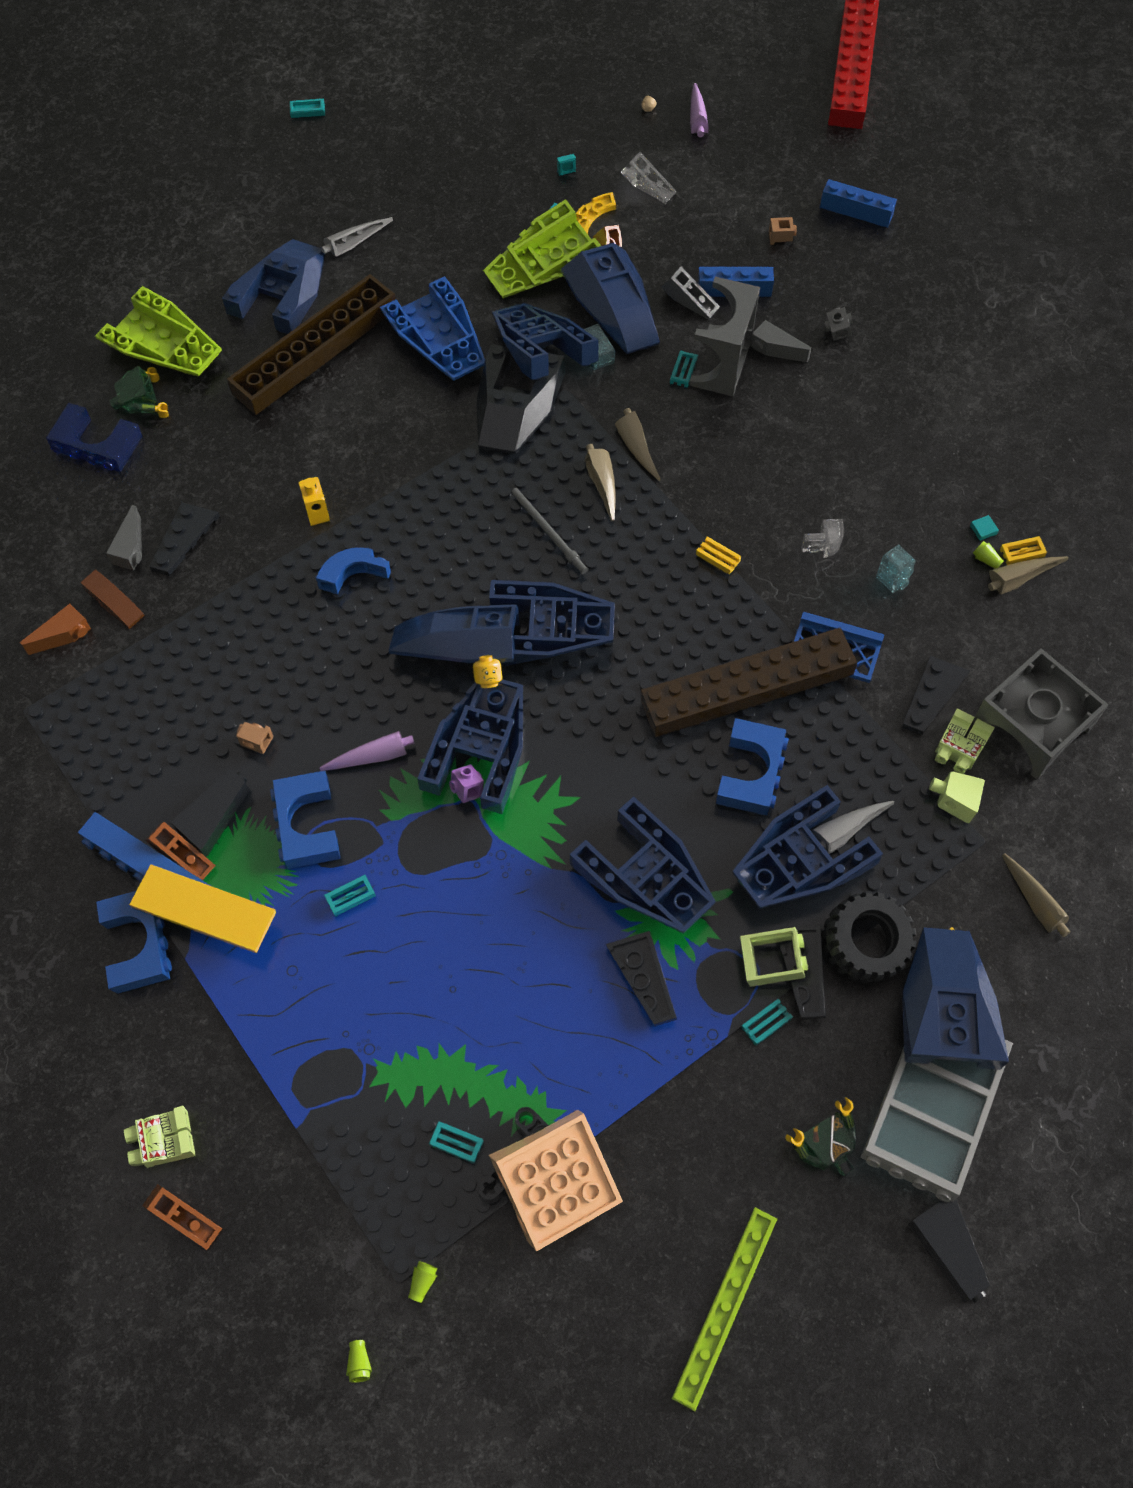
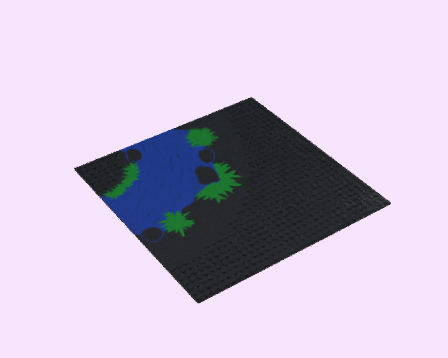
[23,390,985,1283]

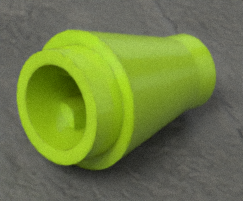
[973,541,1004,569]
[408,1261,437,1303]
[346,1340,372,1383]

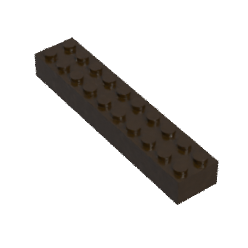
[227,274,396,415]
[641,627,857,737]

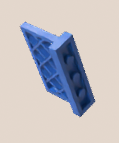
[794,612,884,683]

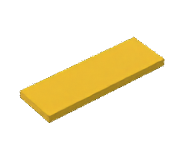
[129,864,276,953]

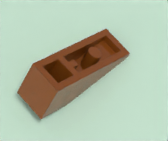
[20,604,91,655]
[145,822,216,880]
[142,1184,222,1250]

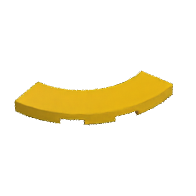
[576,192,616,234]

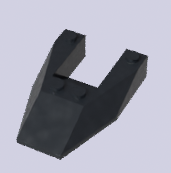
[477,344,566,454]

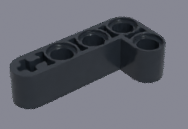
[478,1107,549,1204]

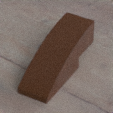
[81,569,145,629]

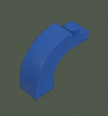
[316,548,391,594]

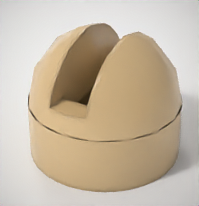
[641,96,657,112]

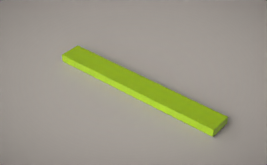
[671,1208,777,1411]

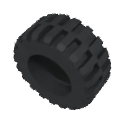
[822,891,916,984]

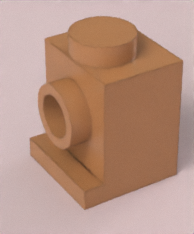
[769,217,797,245]
[237,722,273,754]

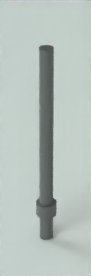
[511,488,588,574]

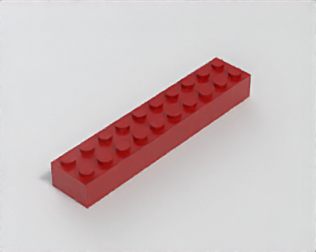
[828,0,879,129]

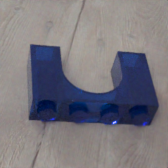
[46,403,143,472]

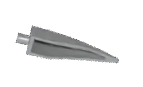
[321,217,393,256]
[812,801,894,854]

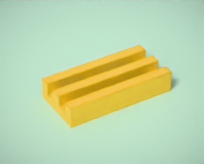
[696,536,741,575]
[1000,536,1047,565]

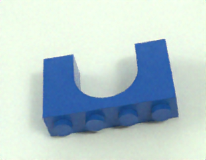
[716,718,789,815]
[270,771,341,869]
[96,891,172,994]

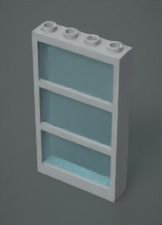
[860,1040,1013,1202]

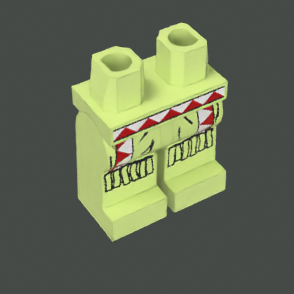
[935,708,995,774]
[124,1106,195,1168]

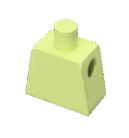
[929,772,985,823]

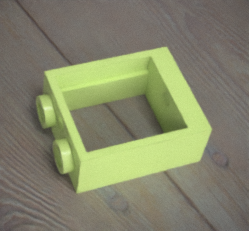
[740,927,808,987]

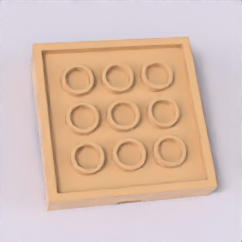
[489,1110,623,1251]

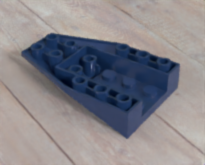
[902,927,1009,1070]

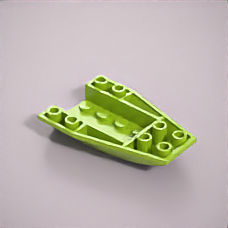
[95,286,222,376]

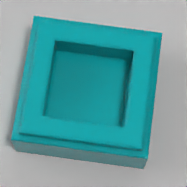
[557,154,576,175]
[970,515,999,541]

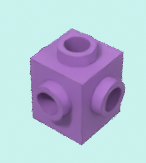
[449,764,484,803]

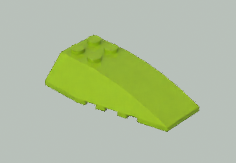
[483,199,601,298]

